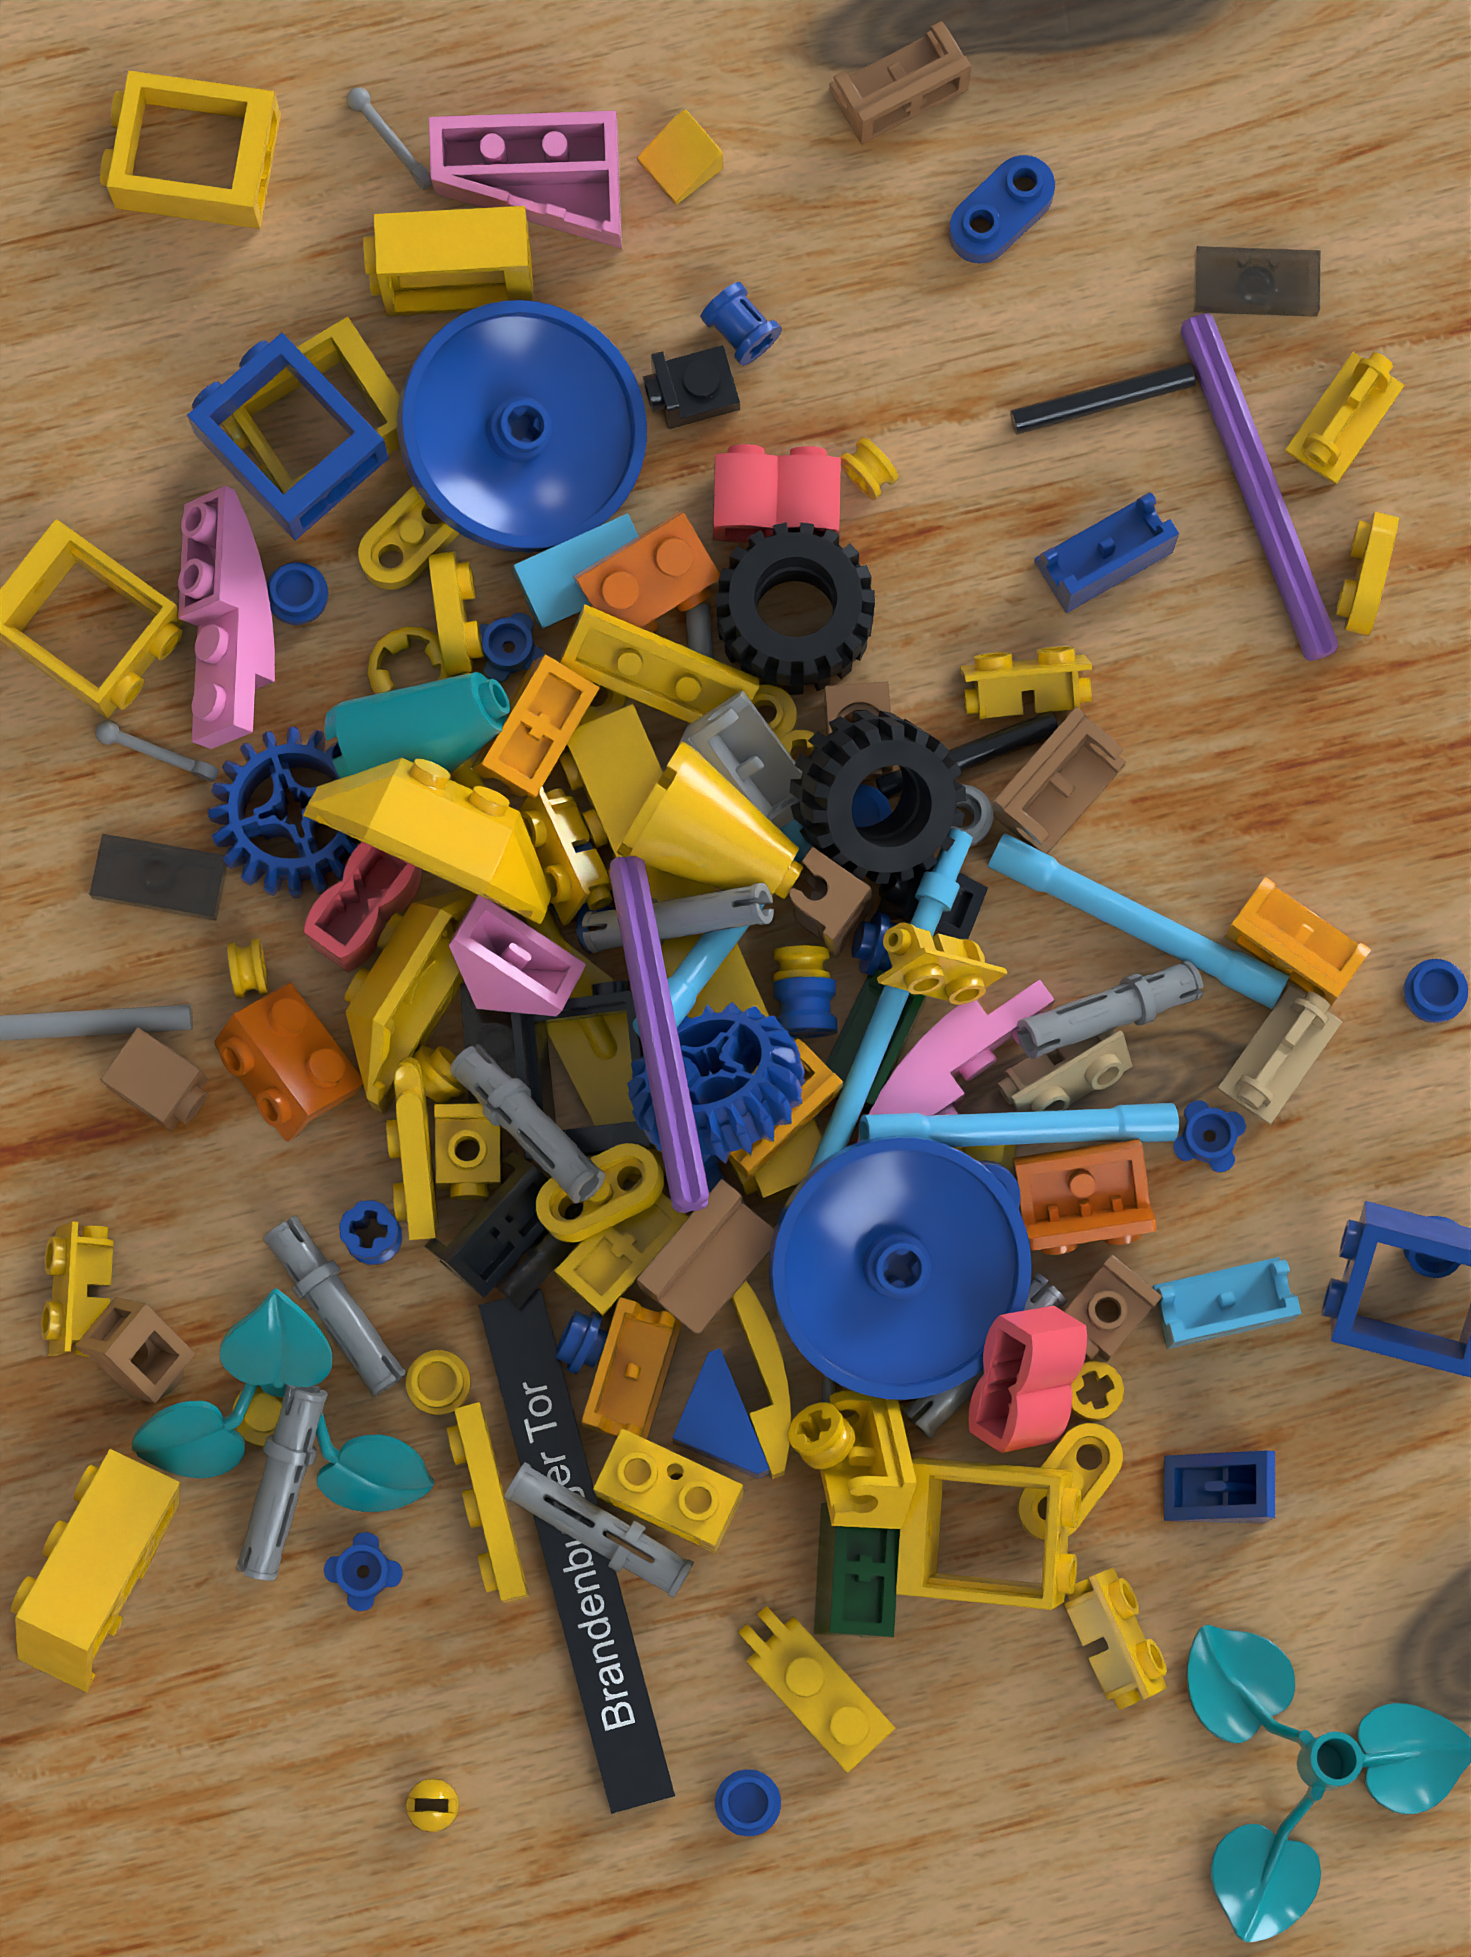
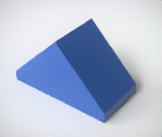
[672,1348,770,1479]
[1164,1450,1275,1523]

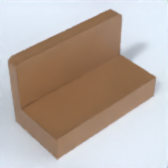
[637,1179,775,1334]

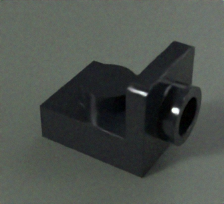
[643,345,740,429]
[876,865,988,940]

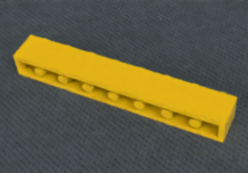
[558,704,822,1206]

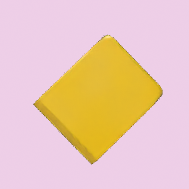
[637,109,723,205]

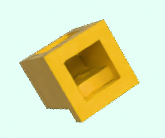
[434,1103,503,1201]

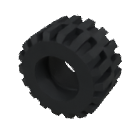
[716,522,875,694]
[789,710,966,884]

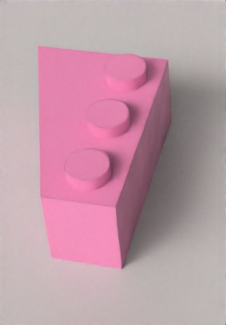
[429,111,622,249]

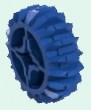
[208,727,362,898]
[627,1002,805,1164]

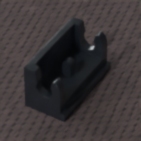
[424,1149,549,1298]

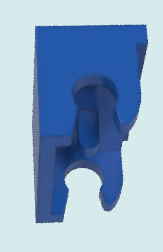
[1034,492,1180,613]

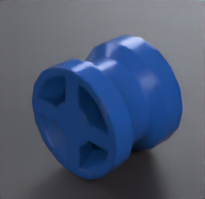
[773,977,838,1039]

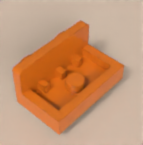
[573,511,720,633]
[215,982,364,1142]
[1012,1139,1157,1255]

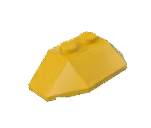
[303,758,552,924]
[344,889,508,1115]

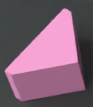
[449,895,586,1016]

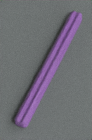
[1181,313,1339,661]
[609,856,709,1213]

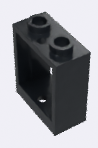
[511,981,656,1161]

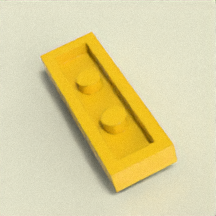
[559,604,759,723]
[446,1402,530,1604]

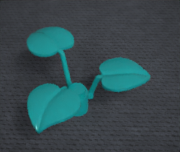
[132,1288,434,1512]
[1186,1625,1471,1943]

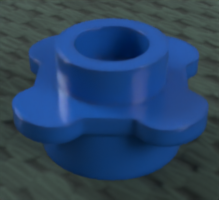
[479,613,544,683]
[1173,1100,1246,1173]
[324,1532,403,1611]

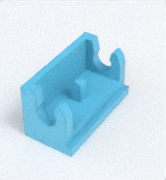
[512,513,638,630]
[1153,1257,1302,1349]

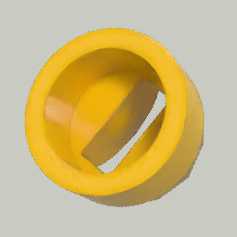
[406,1779,460,1832]

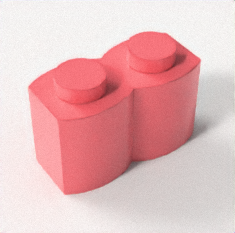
[713,444,841,543]
[304,842,423,972]
[969,1306,1087,1453]

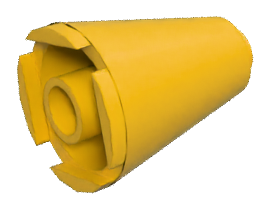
[616,741,804,899]

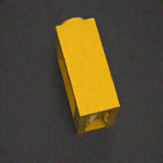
[100,70,281,229]
[363,206,534,316]
[221,316,400,494]
[0,519,184,719]
[593,1428,743,1554]
[896,1457,1081,1610]

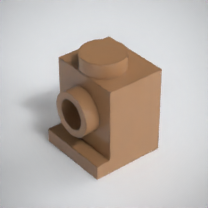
[1064,1255,1162,1362]
[75,1297,196,1404]

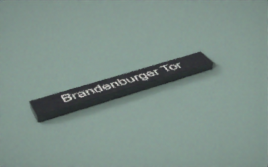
[478,1289,675,1814]

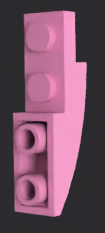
[178,486,275,749]
[856,979,1055,1143]

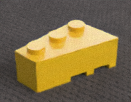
[10,1449,180,1693]

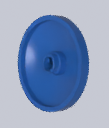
[397,300,647,553]
[769,1136,1032,1400]

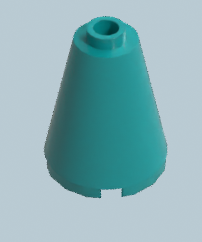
[324,672,510,779]

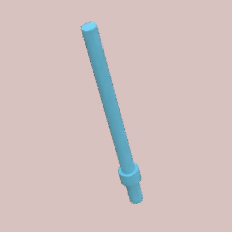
[807,828,973,1174]

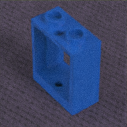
[187,332,389,541]
[1322,1201,1471,1378]

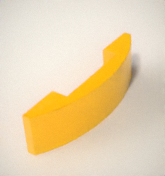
[731,1281,791,1480]

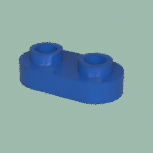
[949,155,1055,264]

